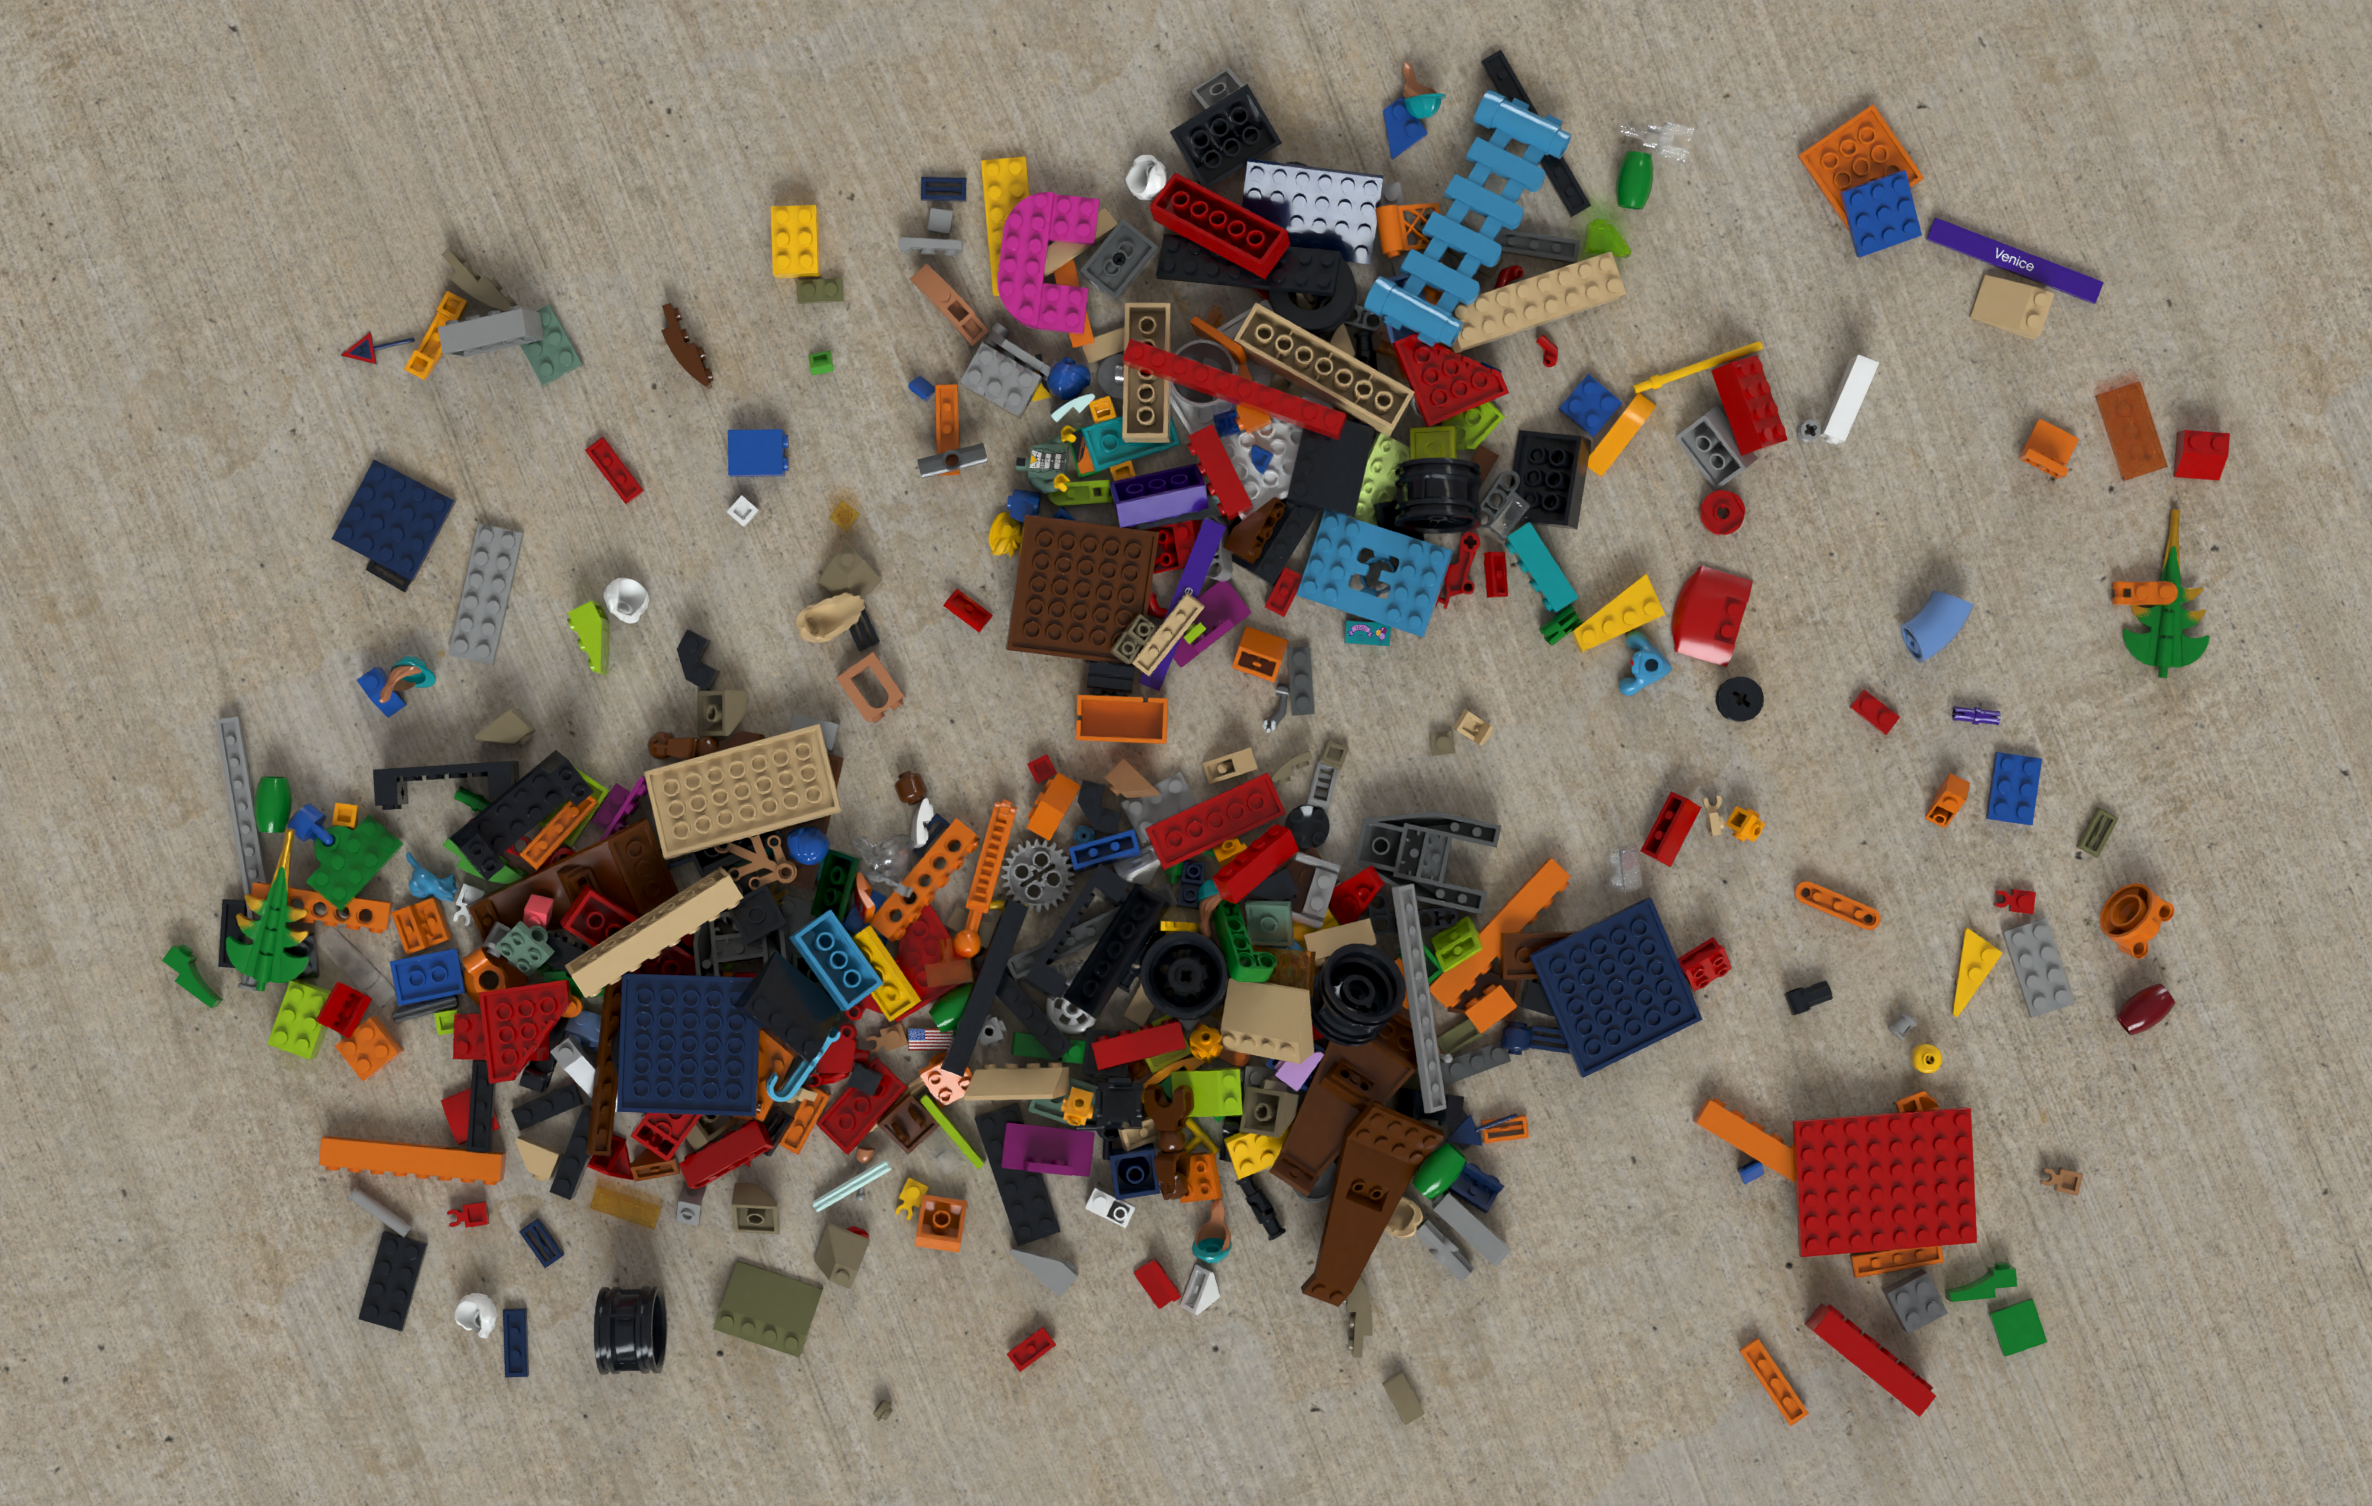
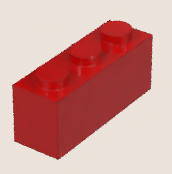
[1640,791,1702,867]

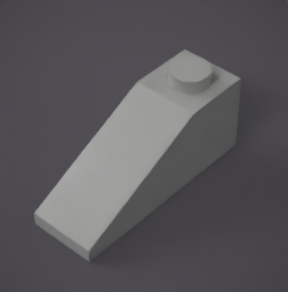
[1009,1246,1079,1297]

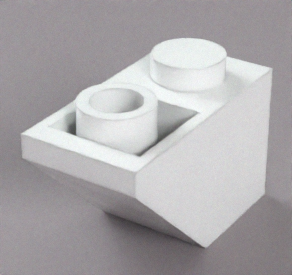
[1085,1185,1136,1228]

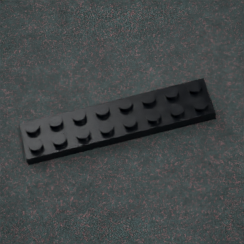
[1156,234,1342,297]

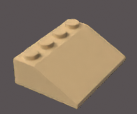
[1221,977,1314,1064]
[964,1062,1070,1101]

